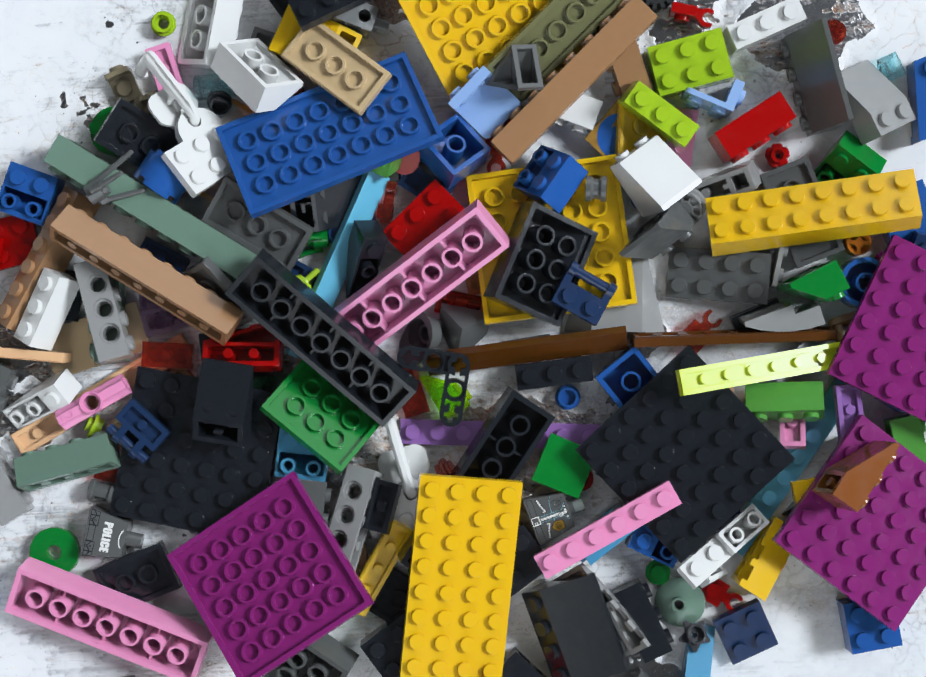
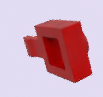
[668,2,714,29]

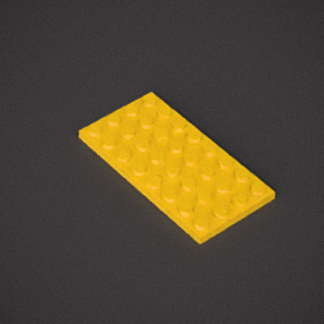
[399,473,523,677]

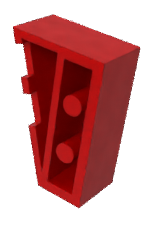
[202,323,284,372]

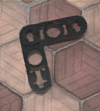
[397,345,470,427]

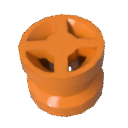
[842,235,872,256]

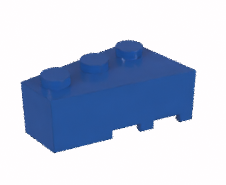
[906,57,926,145]

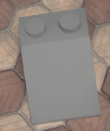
[841,59,916,145]

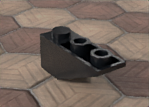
[346,220,388,299]

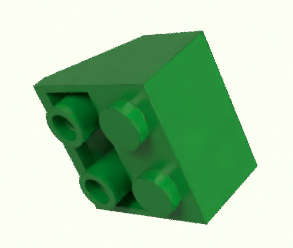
[814,130,887,182]

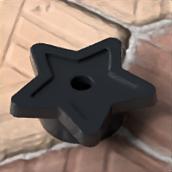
[679,620,710,653]

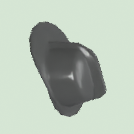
[399,312,443,366]

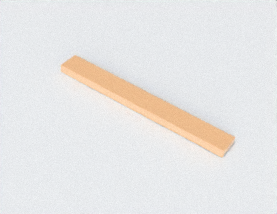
[10,332,195,455]

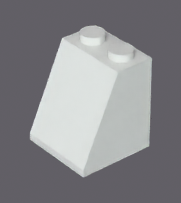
[610,135,702,217]

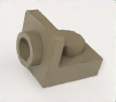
[104,65,143,103]

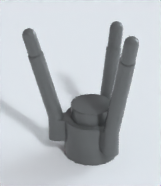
[83,150,147,206]

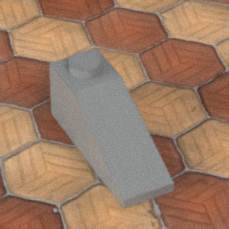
[695,159,762,198]

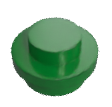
[645,560,671,585]

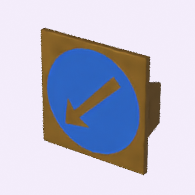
[584,100,618,156]

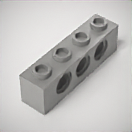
[73,261,136,365]
[327,463,384,572]

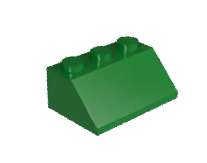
[776,260,850,303]

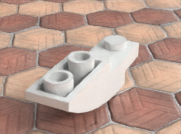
[677,503,770,590]

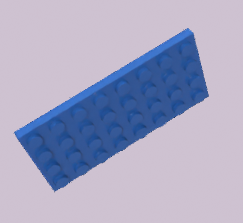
[215,51,444,219]

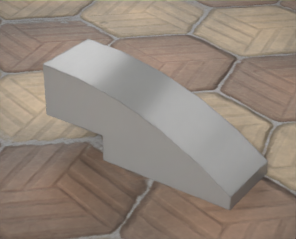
[738,300,825,332]

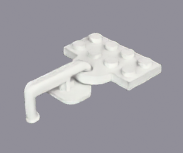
[133,50,244,198]
[370,414,430,560]

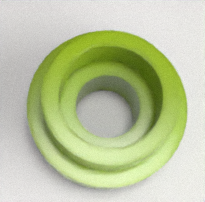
[151,11,176,37]
[83,414,105,438]

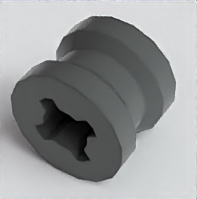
[585,176,607,202]

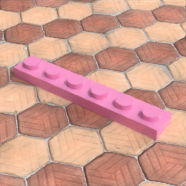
[533,480,682,579]

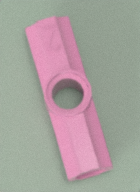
[55,374,133,431]

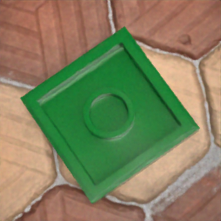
[532,432,592,499]

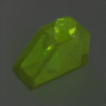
[419,374,473,419]

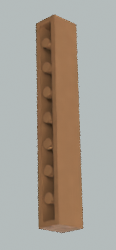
[490,0,658,165]
[50,204,243,346]

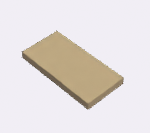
[280,23,392,116]
[50,301,152,375]

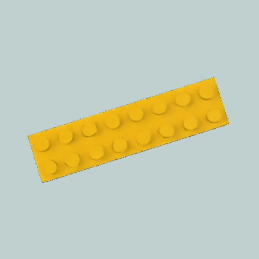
[705,168,923,257]

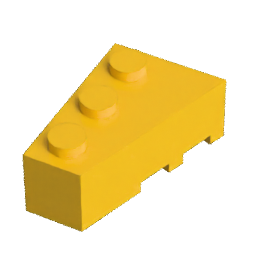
[731,515,790,601]

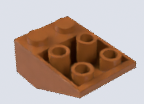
[812,440,900,512]

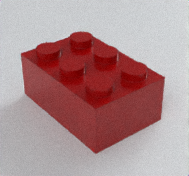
[708,91,796,165]
[383,179,465,255]

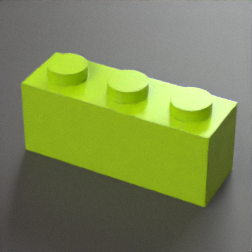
[617,80,700,147]

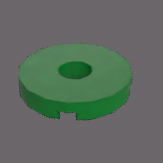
[29,527,81,572]

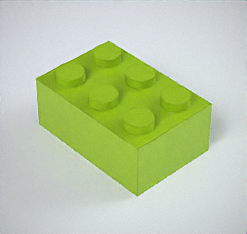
[644,27,734,99]

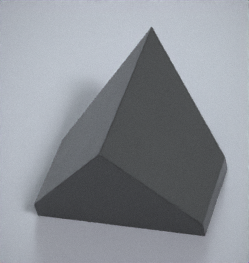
[485,44,544,91]
[439,303,489,349]

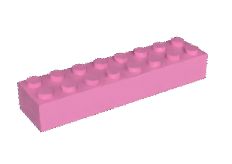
[335,199,510,346]
[4,556,213,677]

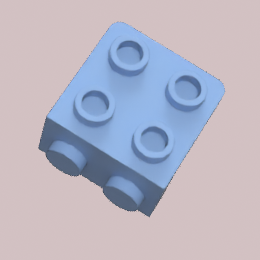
[448,65,520,139]
[680,79,746,120]

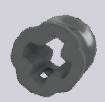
[87,479,115,506]

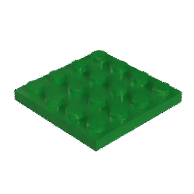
[259,360,380,475]

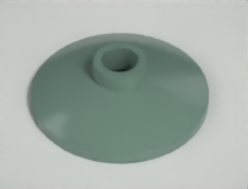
[655,577,706,627]

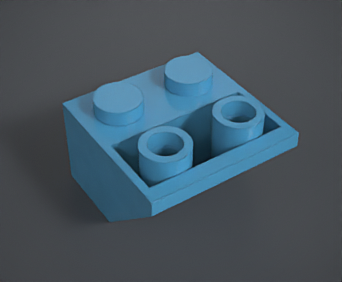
[274,427,328,482]

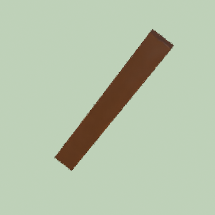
[426,326,629,376]
[630,326,837,347]

